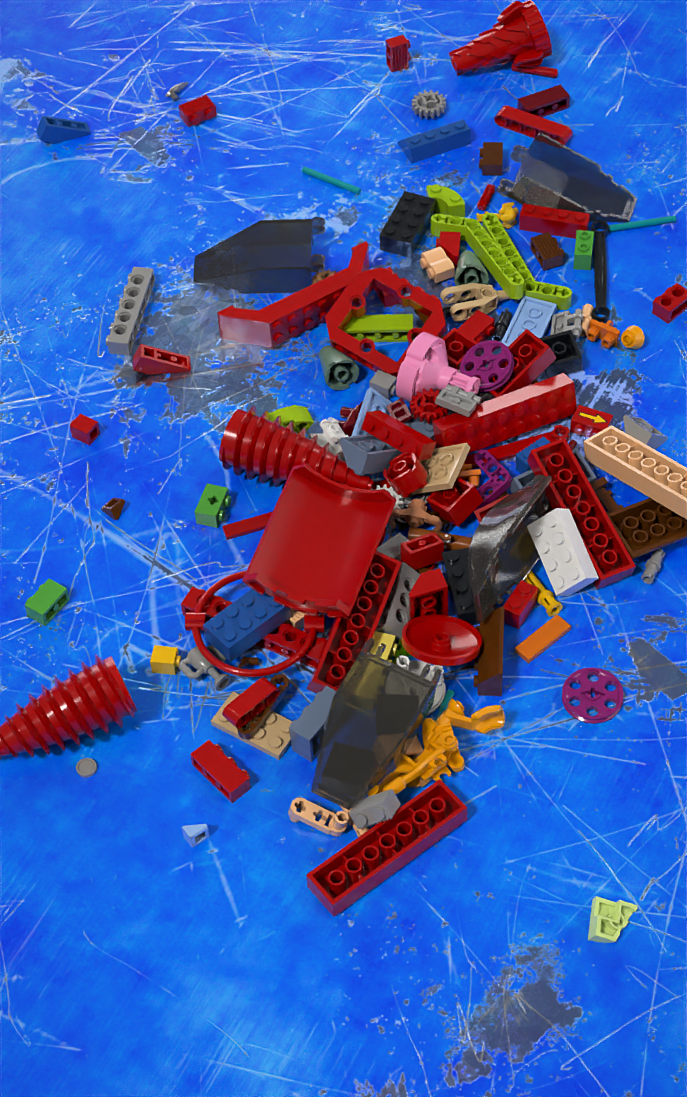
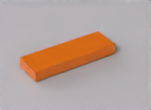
[515,615,571,664]

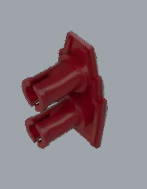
[336,401,363,437]

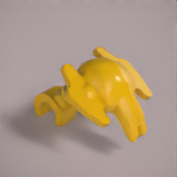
[476,202,519,229]

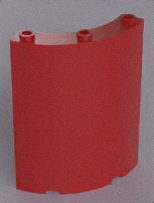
[242,464,397,618]

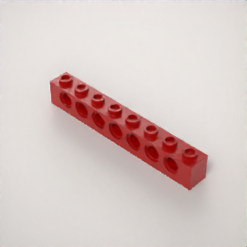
[181,587,326,669]

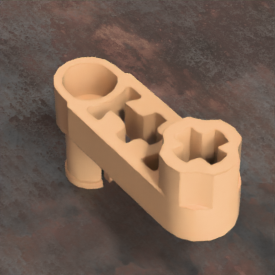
[288,798,349,837]

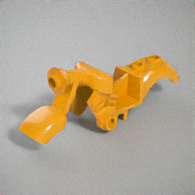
[368,699,505,797]

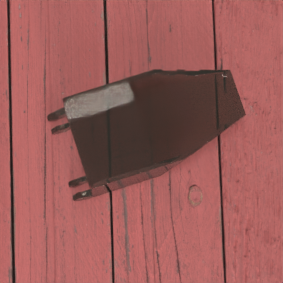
[497,133,637,223]
[193,216,326,294]
[311,638,442,810]

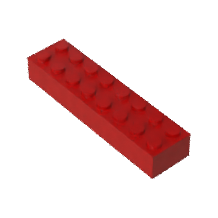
[432,373,577,454]
[527,438,636,589]
[307,551,402,700]
[306,779,467,917]

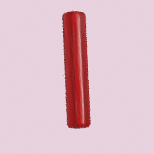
[512,62,558,78]

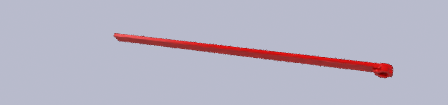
[222,425,570,540]

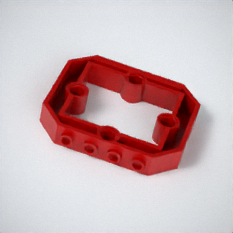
[325,267,446,377]

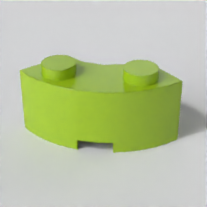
[426,184,465,218]
[269,405,314,433]

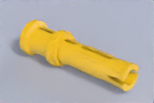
[519,566,563,617]

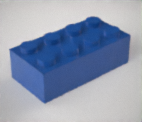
[203,589,291,662]

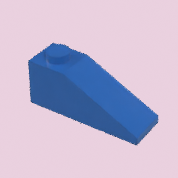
[36,115,91,143]

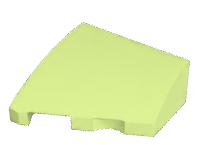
[588,896,638,943]

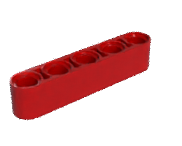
[494,105,573,147]

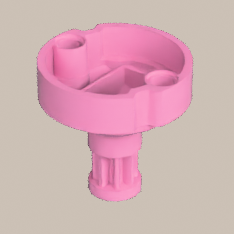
[396,332,481,405]

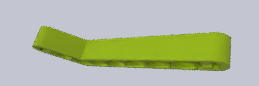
[482,213,572,310]
[430,214,525,299]

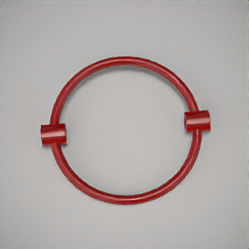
[185,570,325,677]

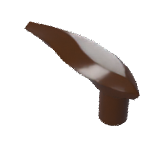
[237,656,259,669]

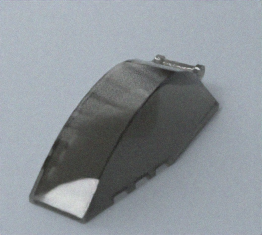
[468,475,552,623]

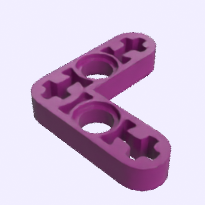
[472,449,513,514]

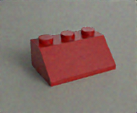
[409,568,448,621]

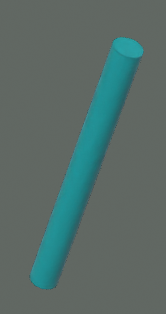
[302,166,361,195]
[609,215,676,232]

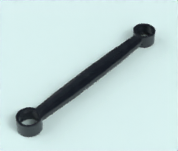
[591,220,610,323]

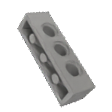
[375,562,420,641]

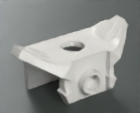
[308,417,349,462]

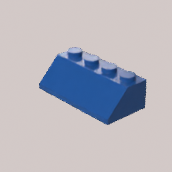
[398,119,470,164]

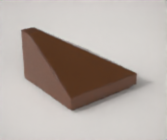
[101,497,125,520]

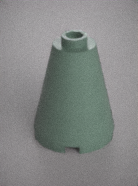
[454,251,489,294]
[319,345,359,391]

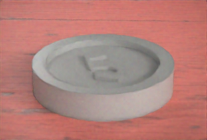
[76,758,97,778]

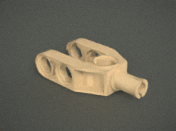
[440,283,512,321]

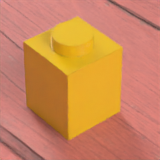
[150,645,182,675]

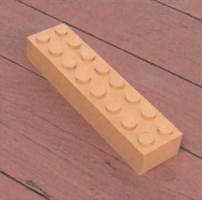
[583,425,687,519]

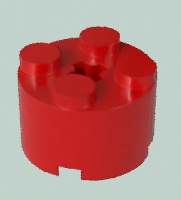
[383,453,428,498]

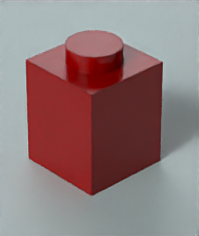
[69,414,100,445]

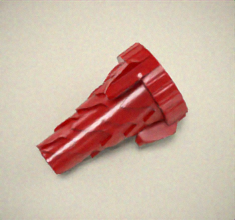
[449,0,552,76]

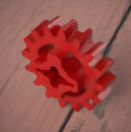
[410,388,450,424]

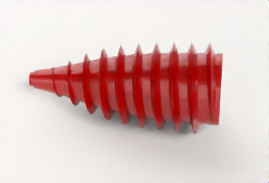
[219,406,374,490]
[0,654,138,759]

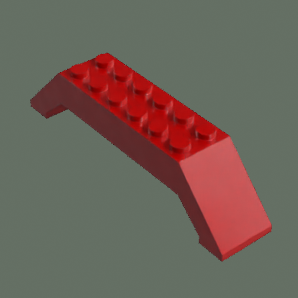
[217,241,369,348]

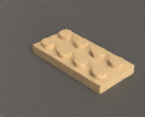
[211,691,293,760]

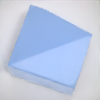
[182,824,209,847]

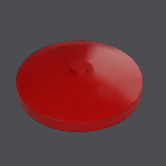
[401,614,482,666]

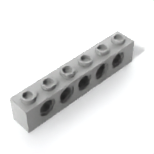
[106,267,155,356]

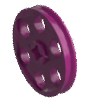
[460,340,514,392]
[562,668,624,724]

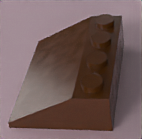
[607,498,687,559]

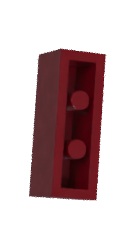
[517,84,570,117]

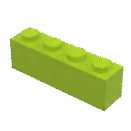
[343,314,413,342]

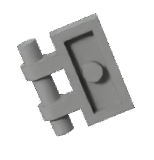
[550,309,583,340]
[435,384,482,417]

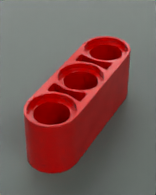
[222,677,280,729]

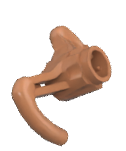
[388,499,442,532]

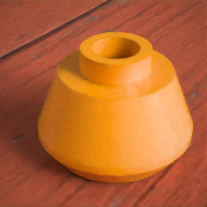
[621,325,645,350]

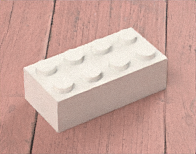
[527,508,599,596]

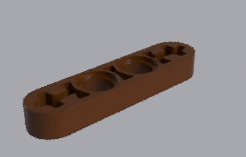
[237,674,289,739]

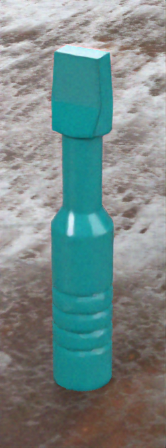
[434,690,455,721]

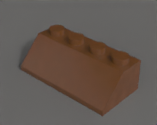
[474,607,504,696]

